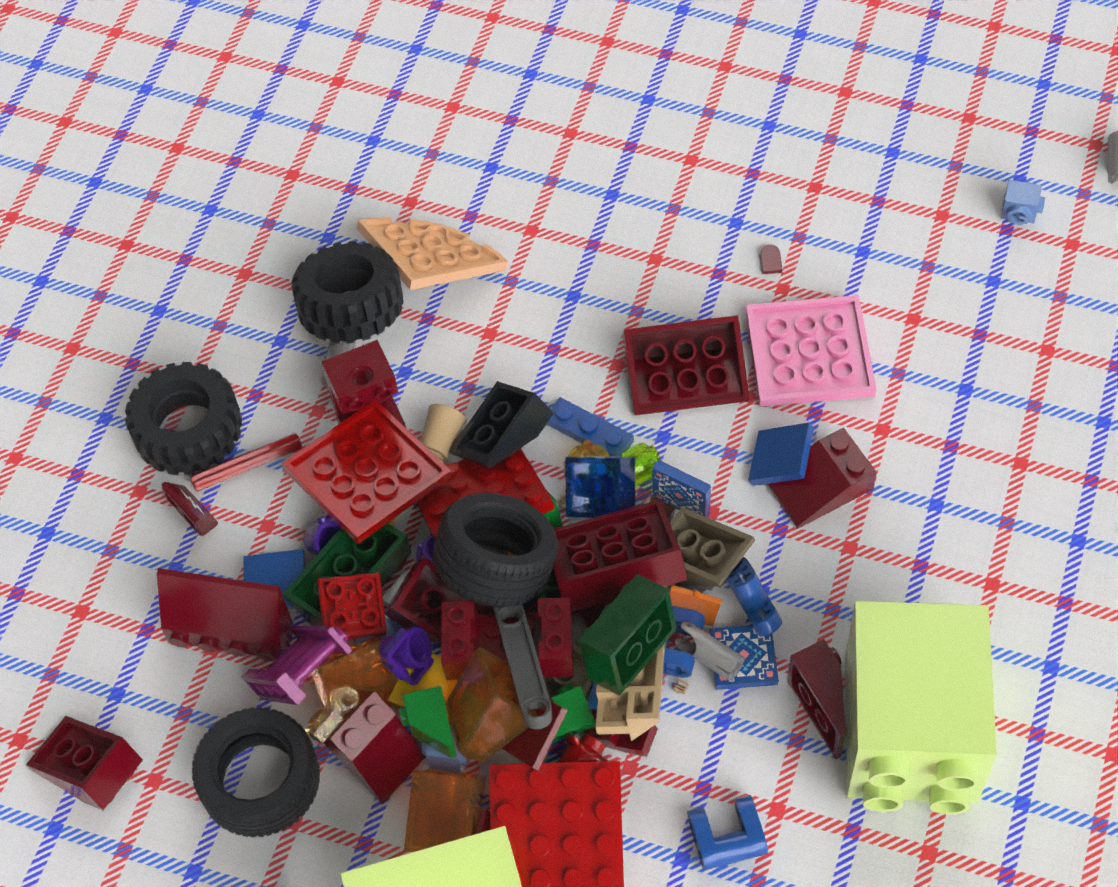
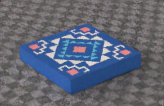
[652,460,711,517]
[709,625,779,690]

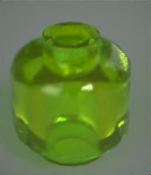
[617,442,662,486]

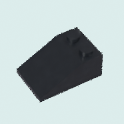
[449,381,553,469]

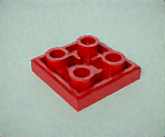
[317,573,387,639]

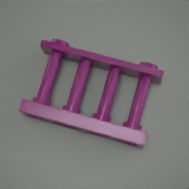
[241,625,352,705]

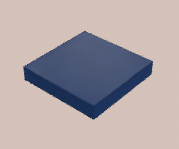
[748,422,814,486]

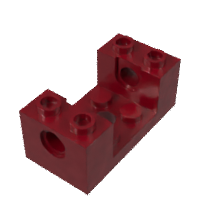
[321,340,406,428]
[441,597,574,681]

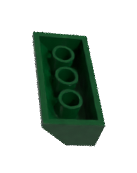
[283,523,412,626]

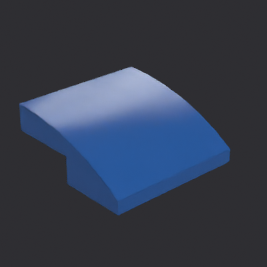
[243,549,306,609]

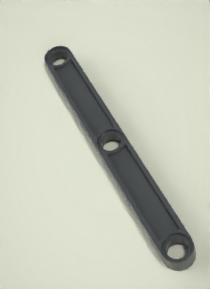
[476,543,552,729]

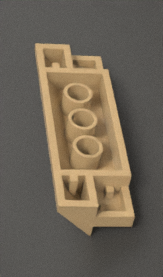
[595,586,669,741]

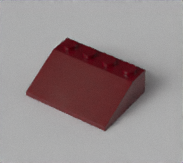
[622,315,750,416]
[553,499,687,612]
[157,568,294,661]

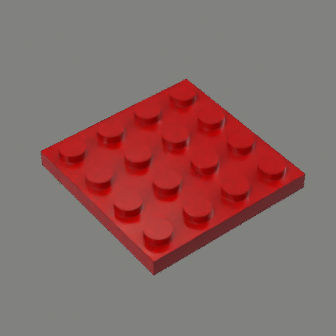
[282,400,452,544]
[416,448,555,540]
[489,761,624,887]

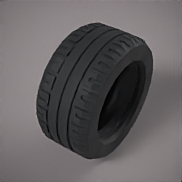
[432,493,558,607]
[192,707,320,837]

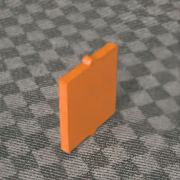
[669,585,722,626]

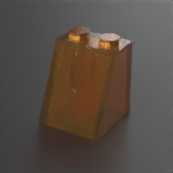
[312,635,398,723]
[445,647,537,763]
[404,768,487,852]

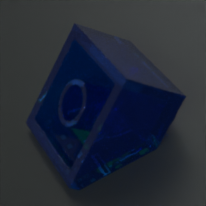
[565,456,635,518]

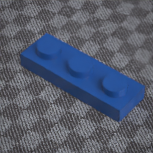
[546,397,634,463]

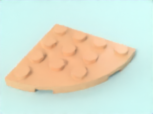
[357,217,508,290]

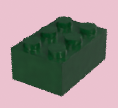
[579,574,677,696]

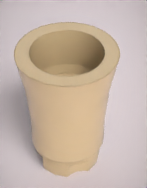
[420,404,467,463]

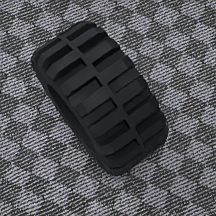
[291,241,404,344]
[125,362,242,475]

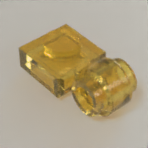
[305,685,359,743]

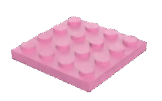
[746,295,876,407]

